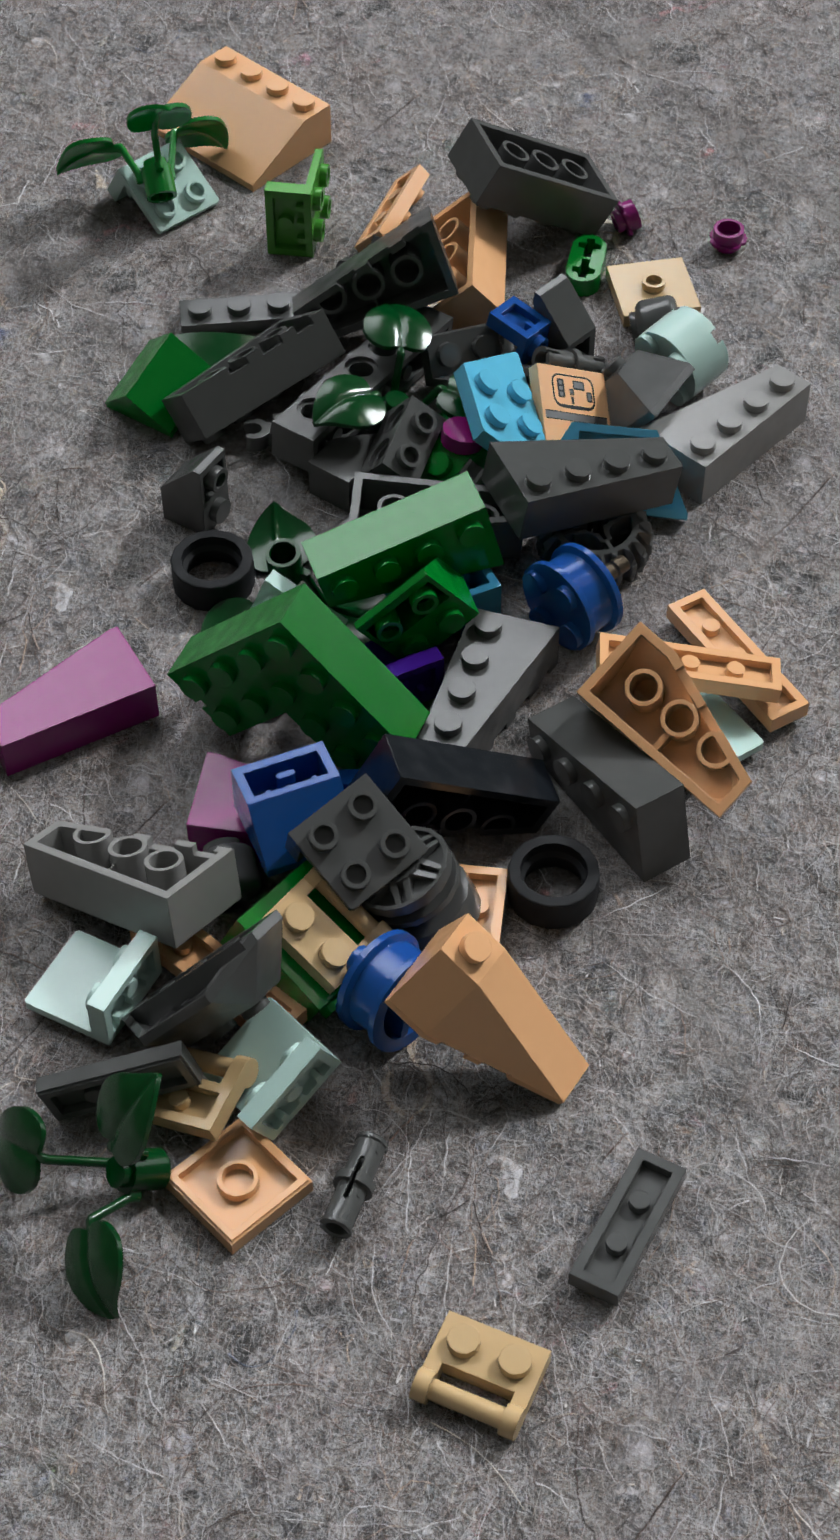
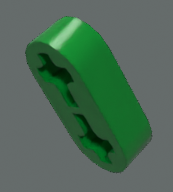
[566,235,607,297]

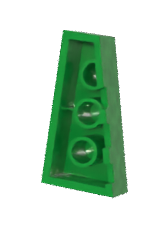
[301,471,504,607]

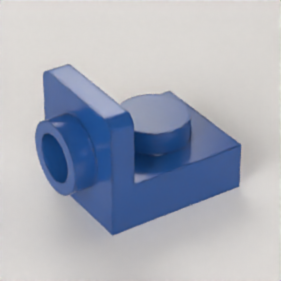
[486,296,552,365]

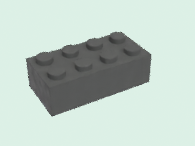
[447,118,619,235]

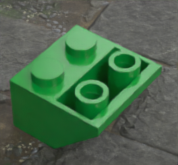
[354,557,479,659]

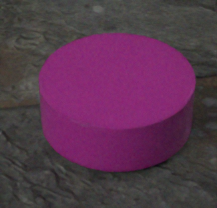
[440,416,482,455]

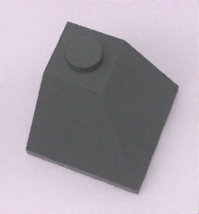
[601,349,695,428]

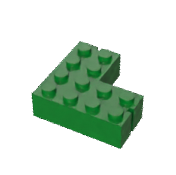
[167,583,430,769]

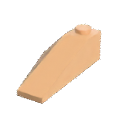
[577,621,752,818]
[384,913,589,1104]

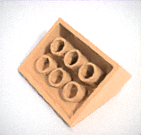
[158,46,331,192]

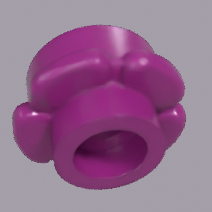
[610,199,642,237]
[709,219,747,254]

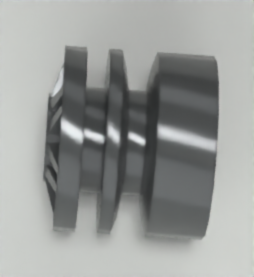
[362,826,481,951]

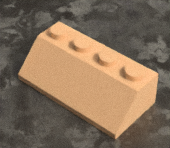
[427,192,508,330]

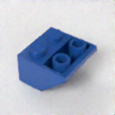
[231,741,344,877]

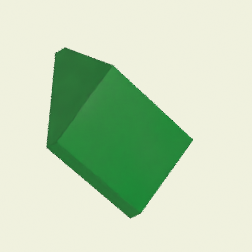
[105,332,211,438]

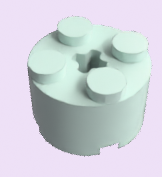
[635,306,729,406]

